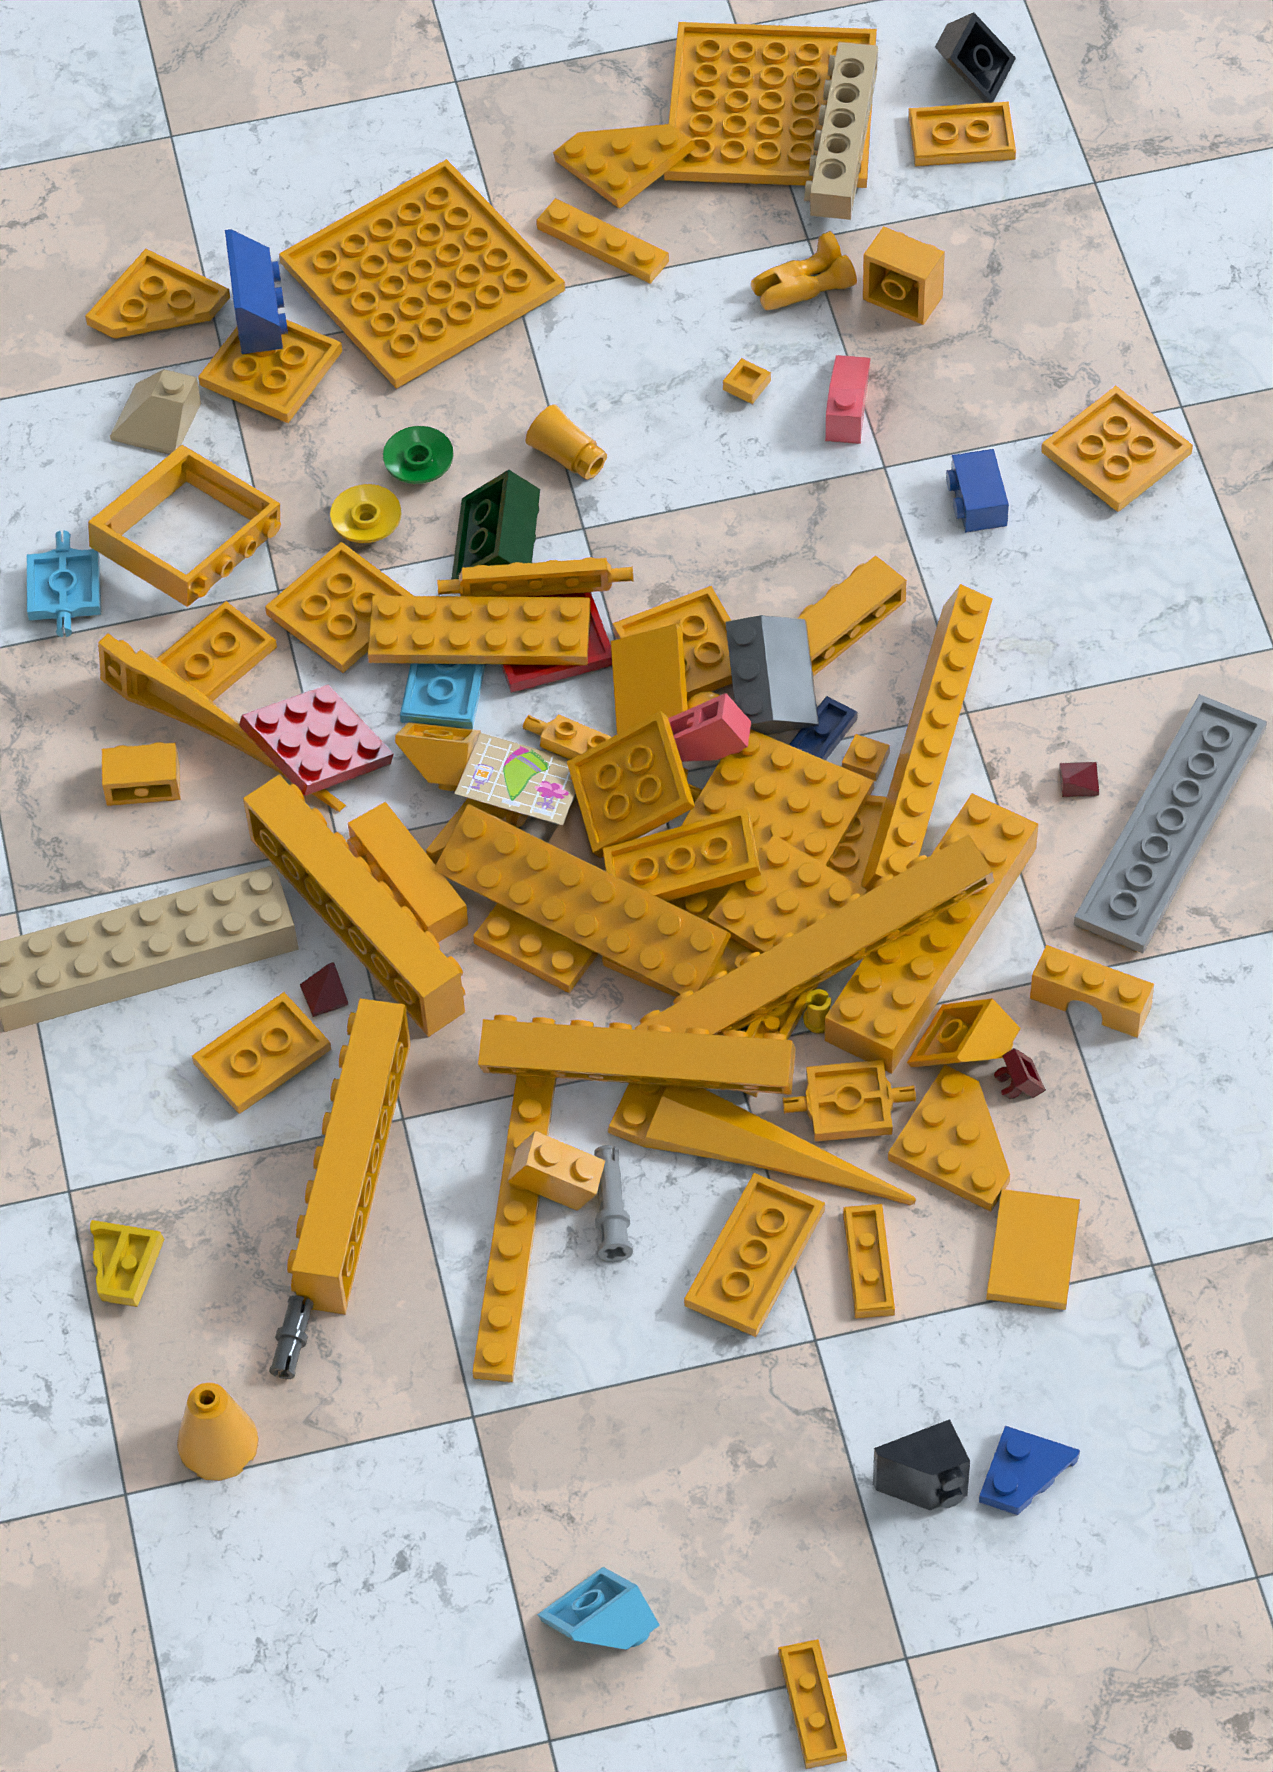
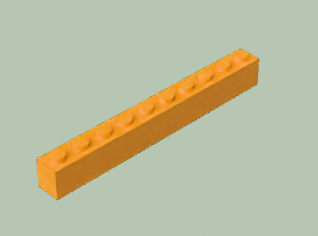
[861,584,993,892]
[635,834,994,1036]

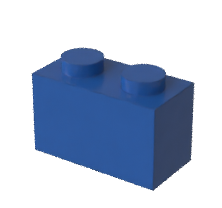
[946,449,1009,533]

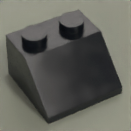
[873,1419,970,1510]

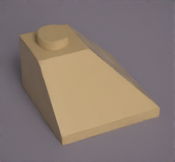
[110,369,201,455]

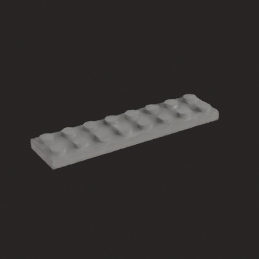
[1074,694,1267,954]

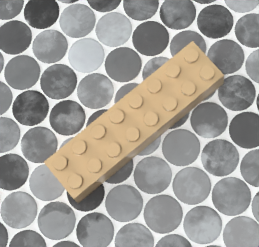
[0,865,299,1032]

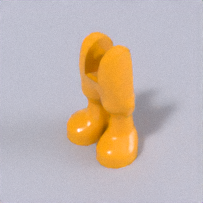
[751,231,857,311]

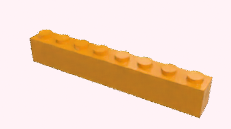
[478,1015,796,1095]

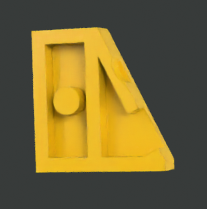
[90,1220,165,1307]

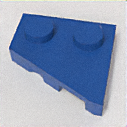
[979,1425,1080,1515]

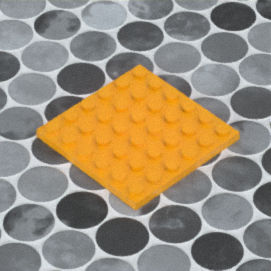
[664,22,877,188]
[279,159,566,389]

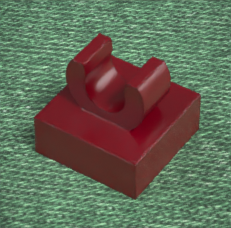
[994,1048,1046,1099]

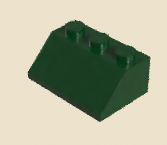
[451,470,541,579]

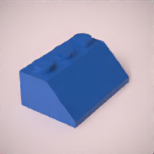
[225,229,288,354]

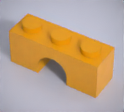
[1030,945,1154,1038]

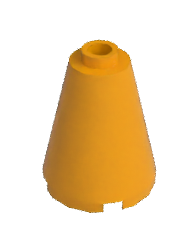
[177,1382,259,1481]

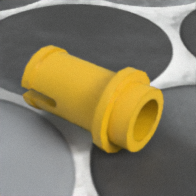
[803,989,831,1034]

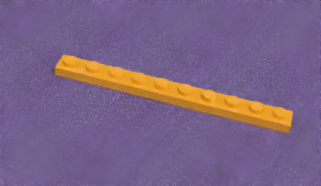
[472,1075,557,1382]

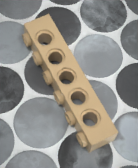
[804,42,878,220]

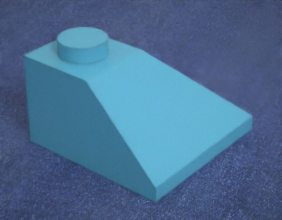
[537,1567,660,1650]

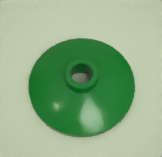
[383,426,454,484]

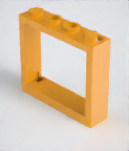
[88,445,281,607]

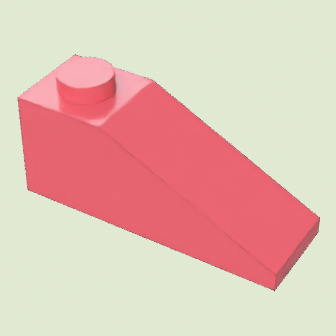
[825,355,871,444]
[668,693,751,762]

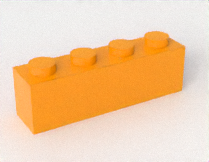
[797,555,907,677]
[347,801,469,942]

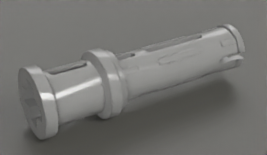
[594,1145,633,1262]

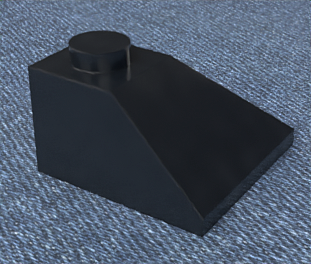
[935,12,1016,103]

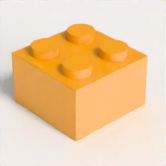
[863,226,945,325]

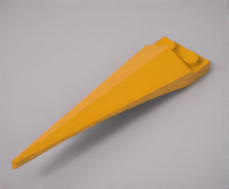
[98,633,346,812]
[608,1083,916,1205]

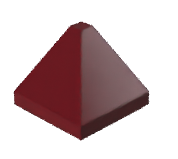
[1059,762,1099,797]
[300,962,349,1017]

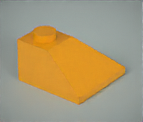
[395,722,481,791]
[907,998,1021,1068]

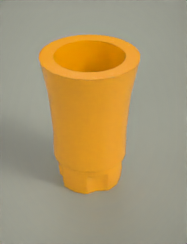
[525,404,607,480]

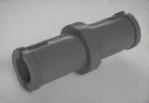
[269,1295,314,1379]

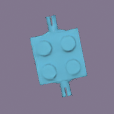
[27,530,101,637]

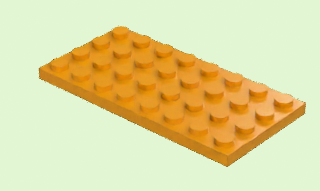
[602,729,874,997]

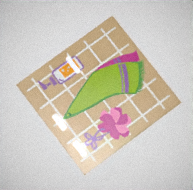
[455,733,575,825]

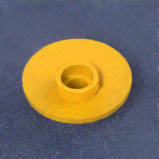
[330,484,402,543]

